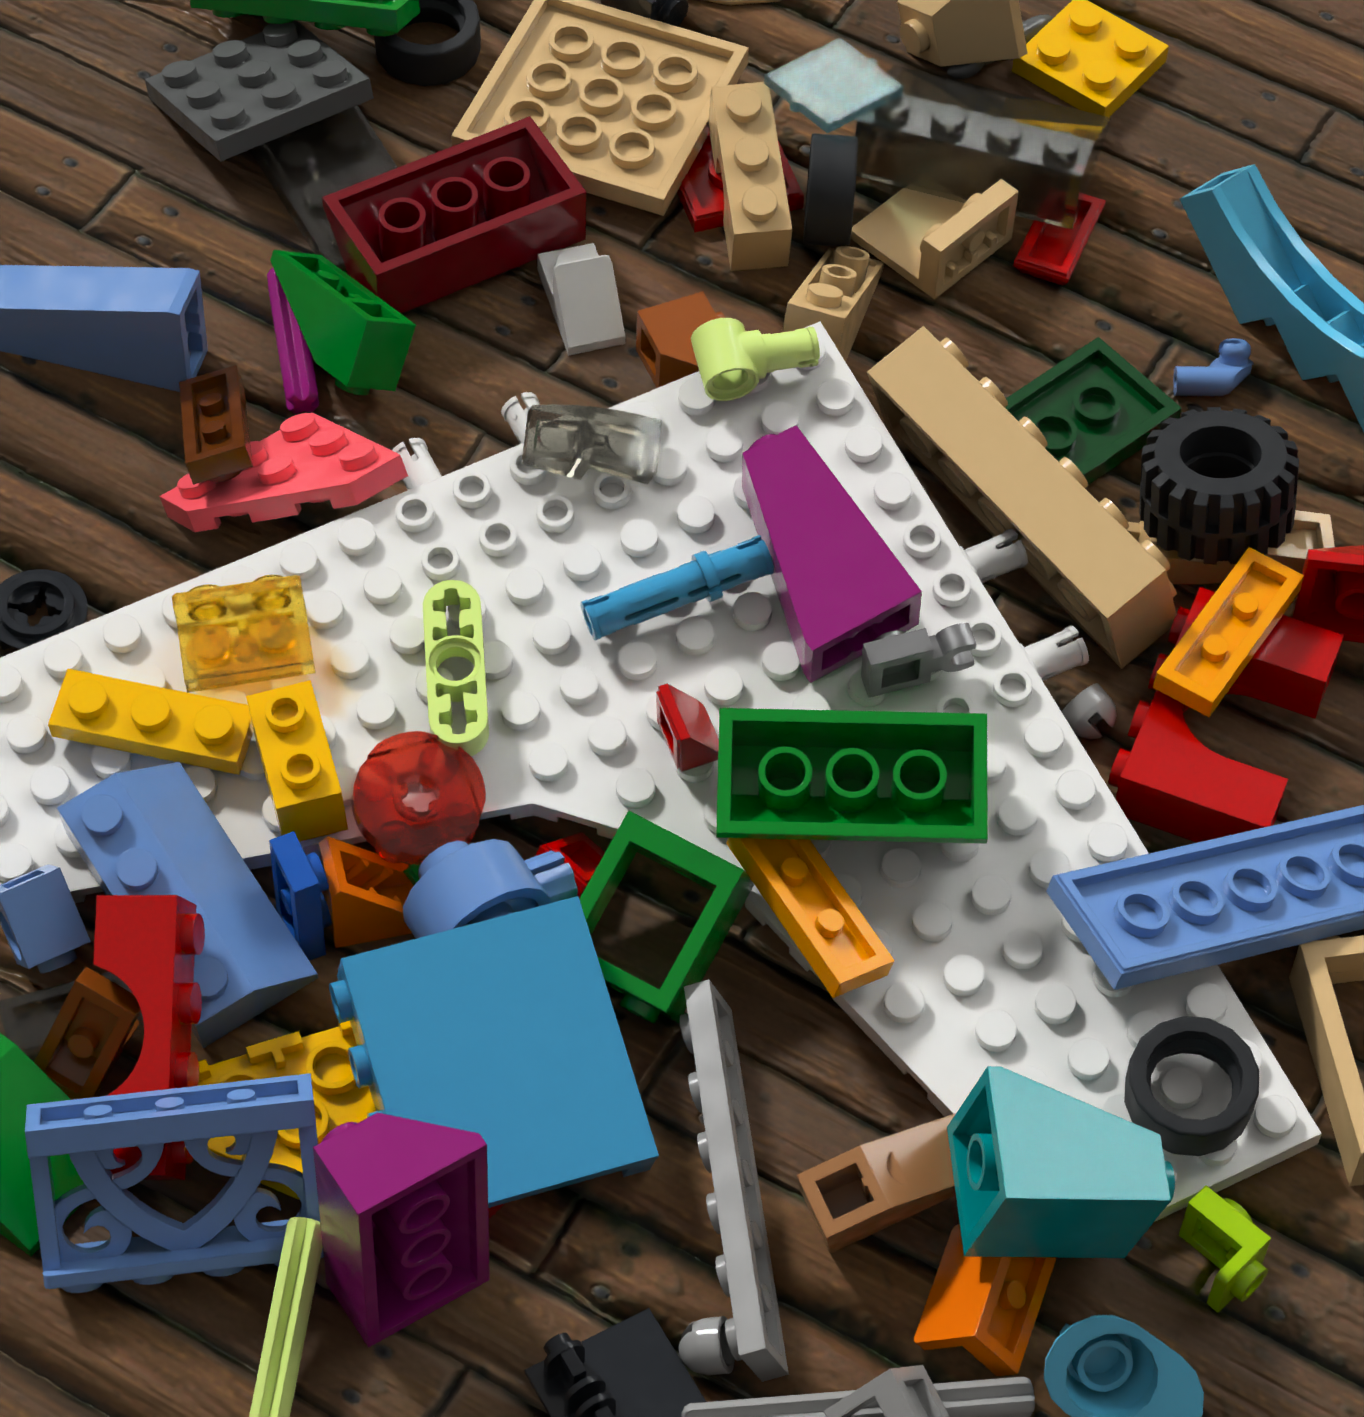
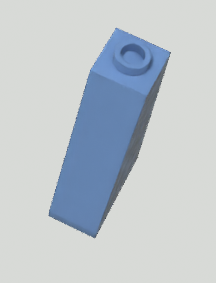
[0,265,208,392]

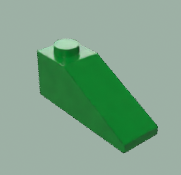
[270,250,416,395]

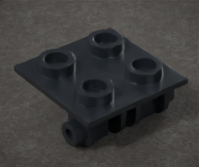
[524,1308,706,1417]

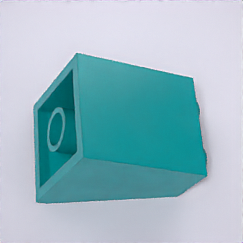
[947,1066,1175,1258]

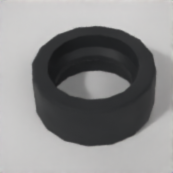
[374,0,481,86]
[803,133,858,247]
[1124,1016,1259,1156]

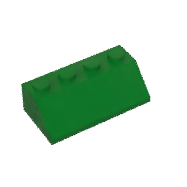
[716,708,988,844]

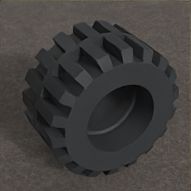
[1139,407,1299,565]

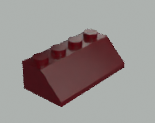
[322,116,586,314]

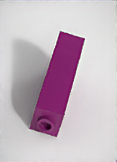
[742,425,922,683]

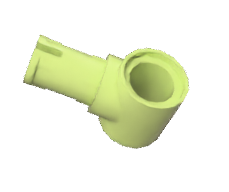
[691,318,820,401]

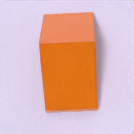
[318,836,414,948]

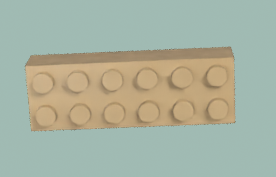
[867,326,1177,669]

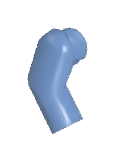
[1173,338,1253,396]

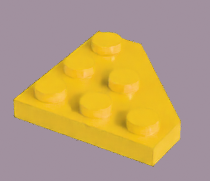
[198,1021,376,1200]

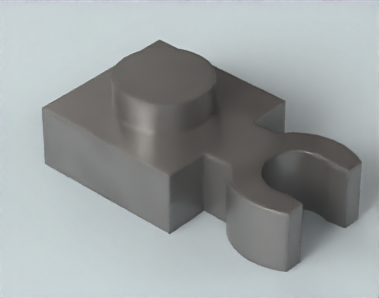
[861,623,977,698]

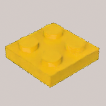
[1012,0,1169,123]

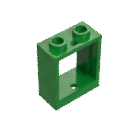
[580,810,754,1024]

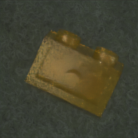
[172,575,316,693]

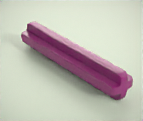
[267,268,319,414]

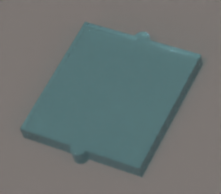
[764,37,904,134]

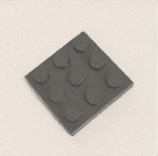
[144,20,374,162]

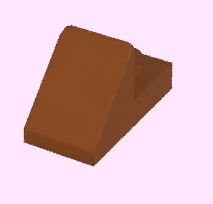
[34,966,141,1100]

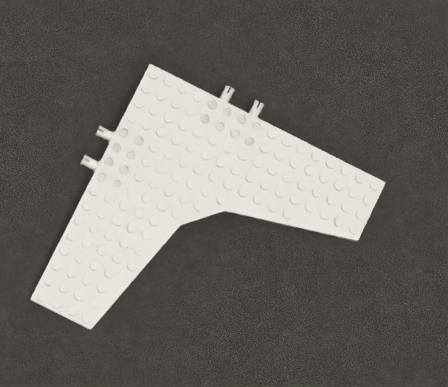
[0,321,1322,1222]

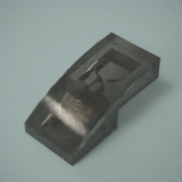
[521,404,662,485]

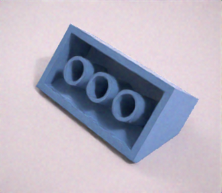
[57,762,318,1048]

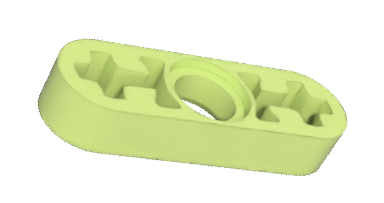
[423,580,489,759]

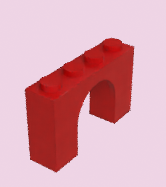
[1108,587,1344,843]

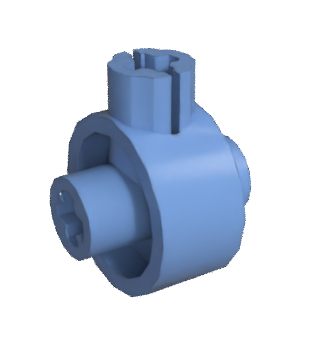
[403,839,578,939]

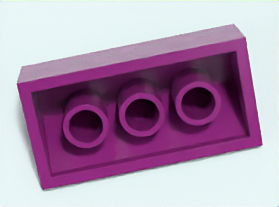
[313,1112,490,1348]

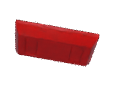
[1013,184,1106,286]

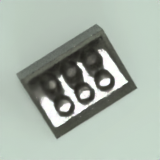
[855,65,1111,229]

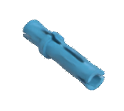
[580,535,774,641]

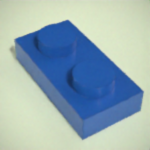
[269,831,332,961]

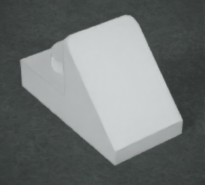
[537,243,625,356]

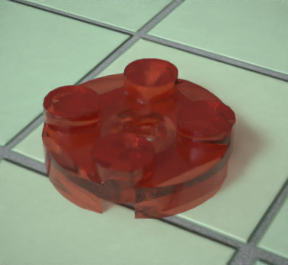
[351,731,486,865]

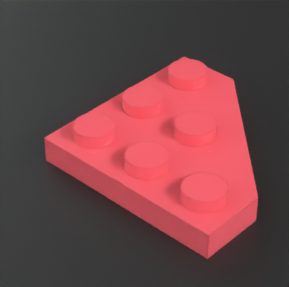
[159,412,408,532]

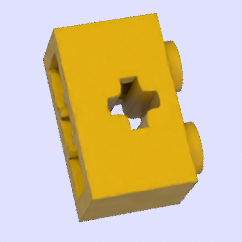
[246,680,348,842]

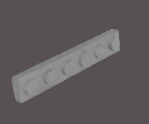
[680,979,789,1382]

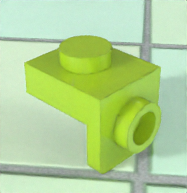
[1179,1185,1271,1313]

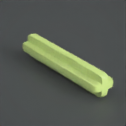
[249,1217,323,1417]

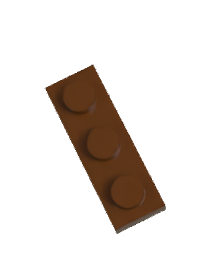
[179,365,253,485]

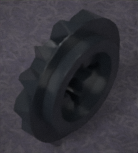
[0,569,88,650]

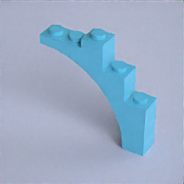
[1179,164,1364,432]

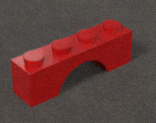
[93,895,205,1180]

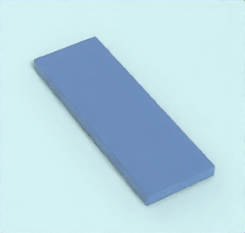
[1046,805,1364,990]

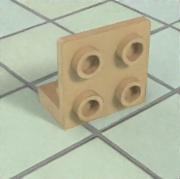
[851,172,1019,299]

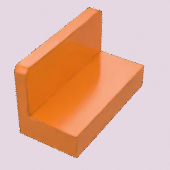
[914,1224,1057,1376]

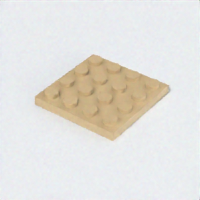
[451,0,749,216]

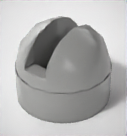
[1062,683,1117,739]
[679,1316,735,1376]

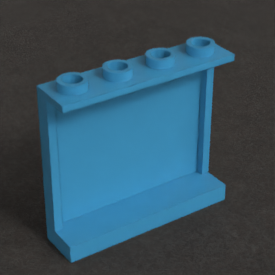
[329,896,659,1208]

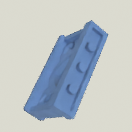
[25,1073,324,1293]

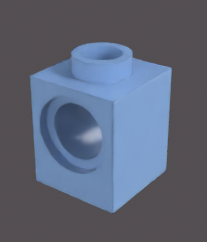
[0,864,91,973]

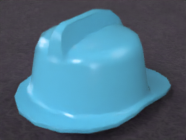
[1044,1315,1204,1417]

